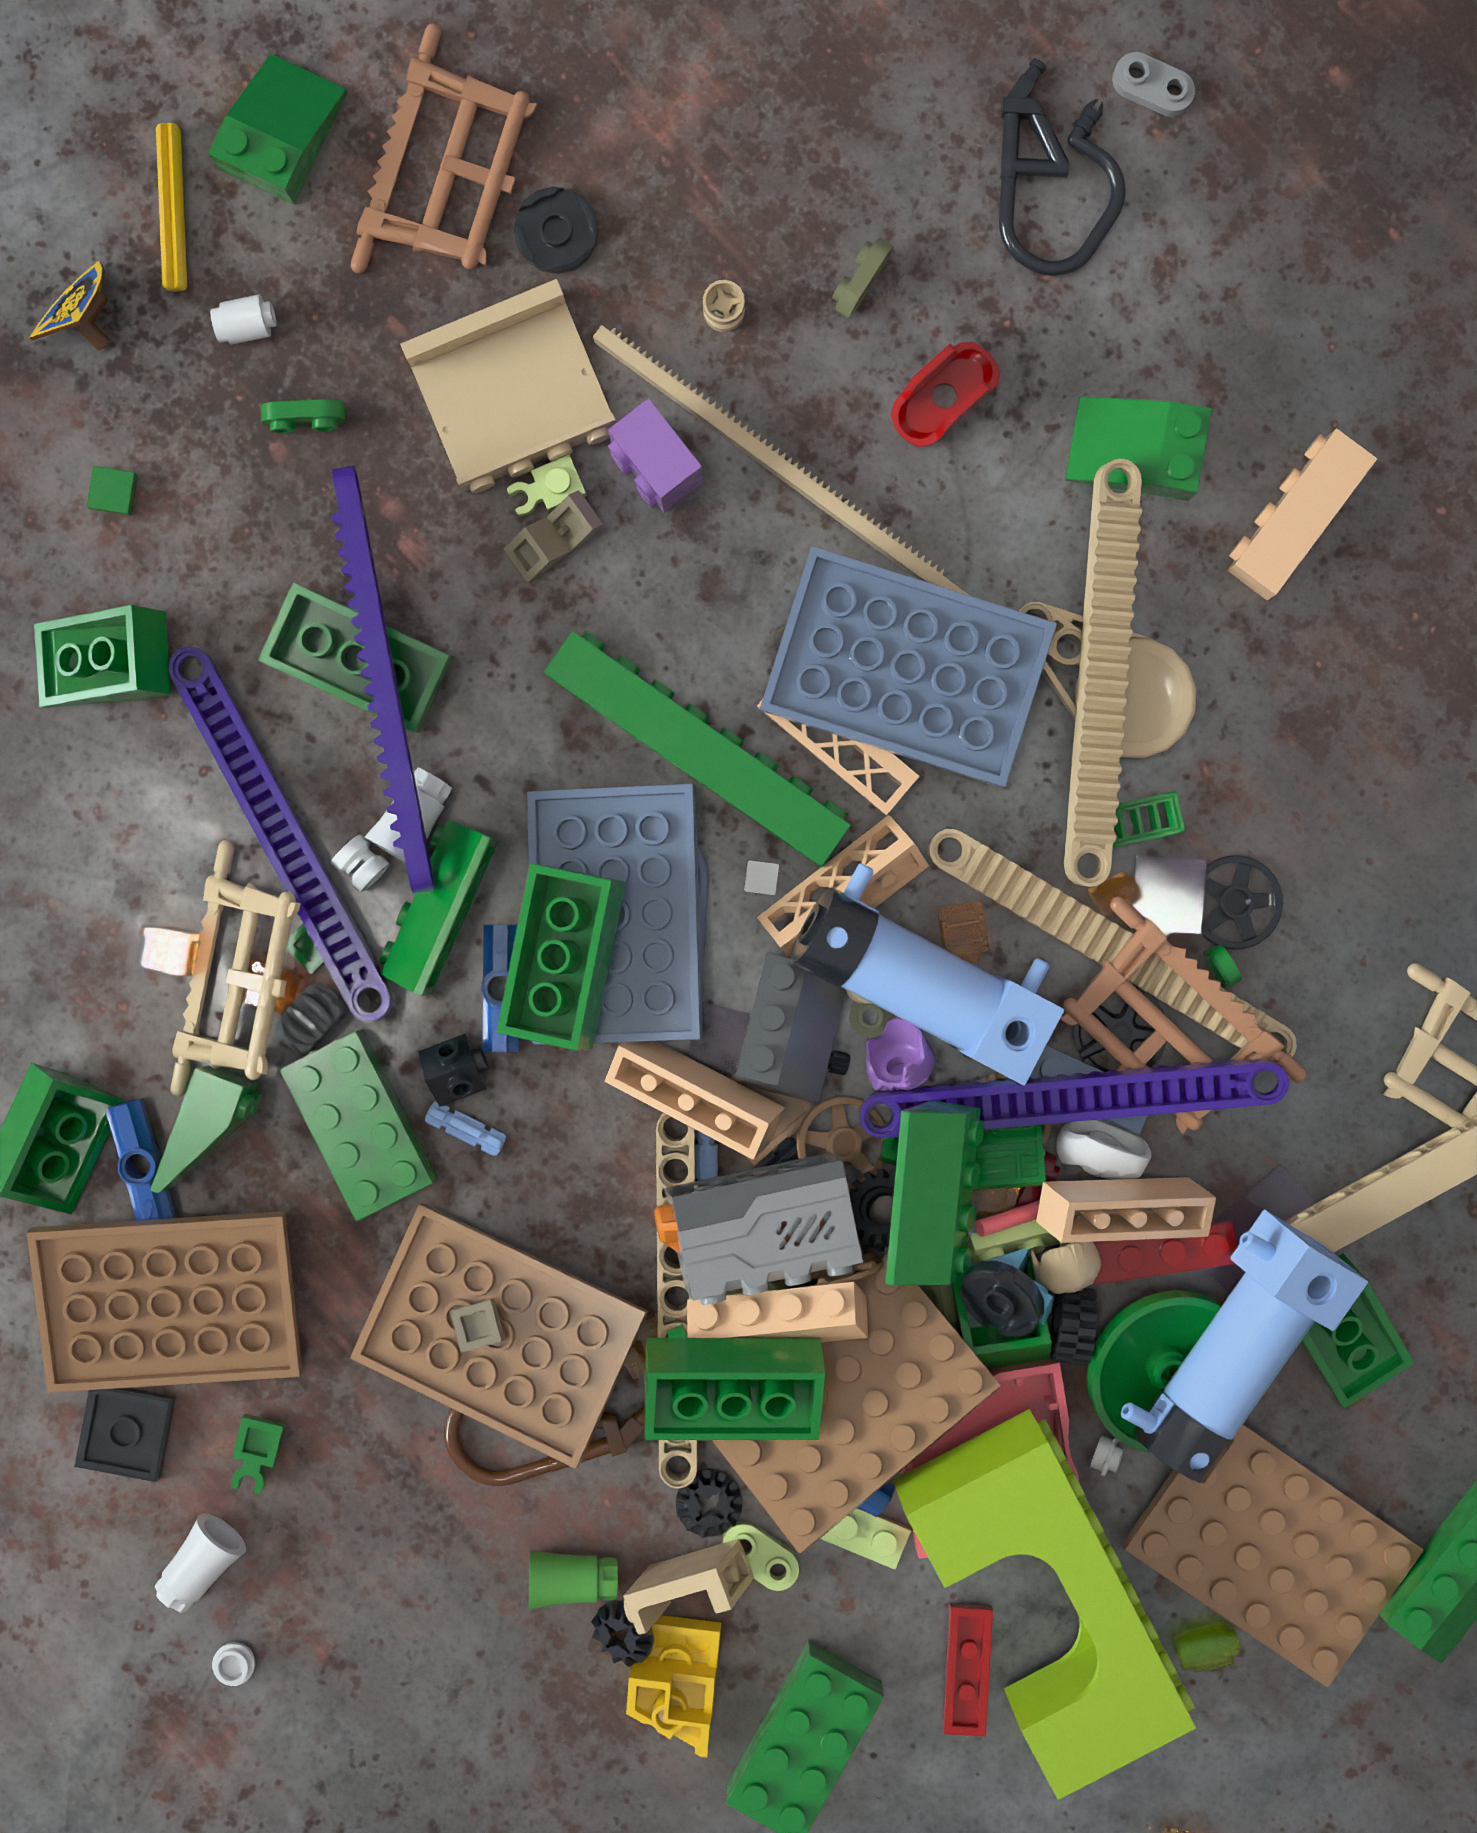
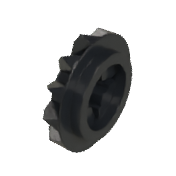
[676,1469,743,1538]
[591,1600,654,1667]

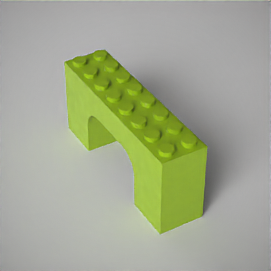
[893,1409,1196,1800]

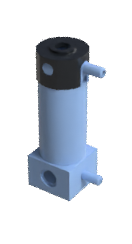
[791,863,1065,1086]
[1121,1209,1368,1483]

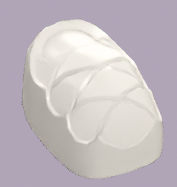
[1056,1119,1152,1180]

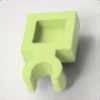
[507,455,587,517]

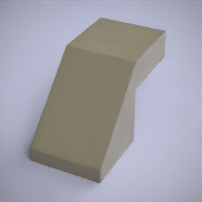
[504,490,603,583]

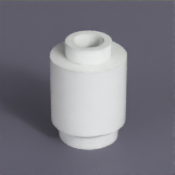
[210,294,277,345]

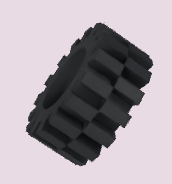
[849,1169,896,1252]
[1050,1287,1098,1365]

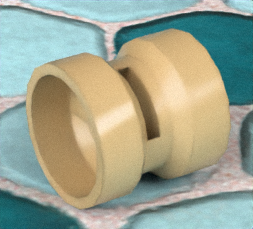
[703,280,745,332]

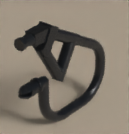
[999,58,1125,276]

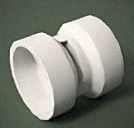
[331,834,390,893]

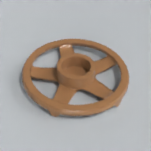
[796,1096,886,1190]
[791,1252,883,1288]

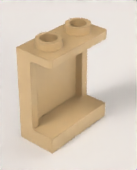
[623,1539,754,1635]

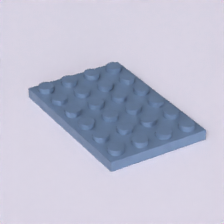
[760,546,1057,788]
[527,784,703,1045]

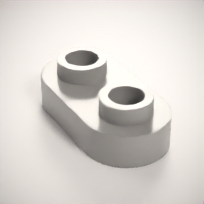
[1112,52,1195,117]

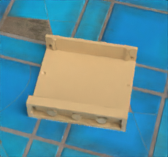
[400,279,616,493]

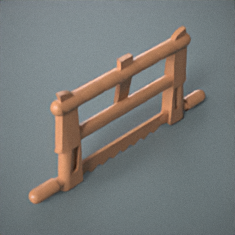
[351,23,537,274]
[1060,896,1307,1134]

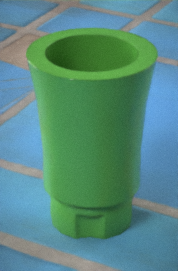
[529,1549,618,1610]

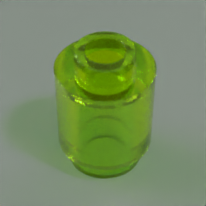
[1174,1622,1241,1673]

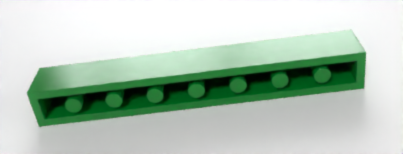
[543,631,851,868]

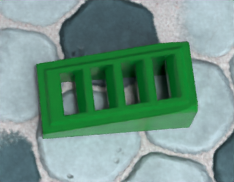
[1113,791,1185,848]

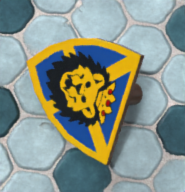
[29,261,110,351]

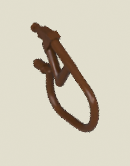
[444,1402,645,1486]

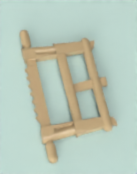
[170,840,301,1097]
[1383,963,1477,1128]

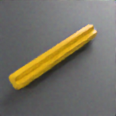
[156,123,187,292]

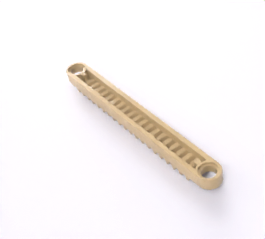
[1064,459,1142,887]
[928,829,1297,1061]

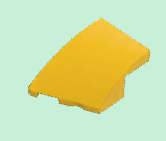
[626,1615,722,1758]

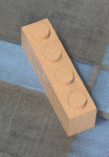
[1227,428,1377,600]
[604,1041,785,1160]
[1036,1177,1216,1243]
[687,1282,868,1343]

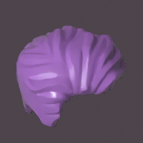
[865,1017,935,1091]

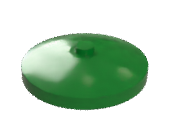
[1087,1290,1222,1453]

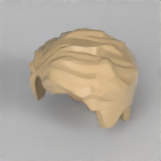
[1030,1242,1101,1294]

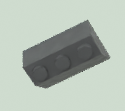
[735,953,846,1104]

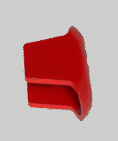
[890,341,1000,447]

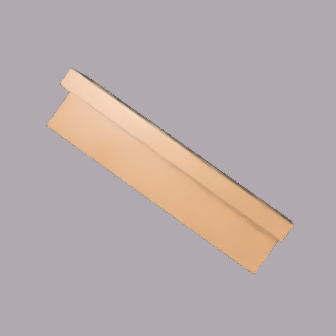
[757,699,919,815]
[757,815,929,959]

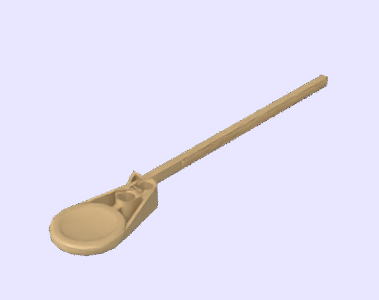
[593,325,1196,759]

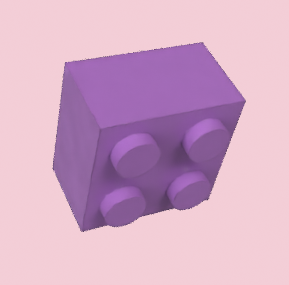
[608,398,703,513]

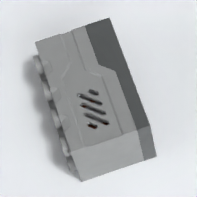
[654,1152,863,1305]

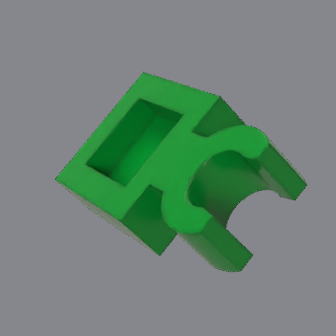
[232,1414,286,1495]

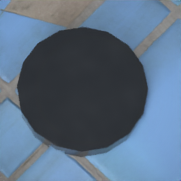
[514,186,598,274]
[960,1261,1044,1336]

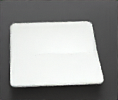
[744,861,779,895]

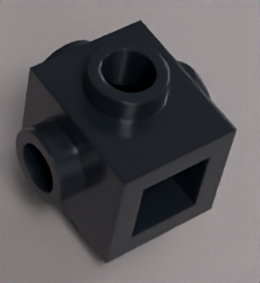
[418,1033,489,1107]

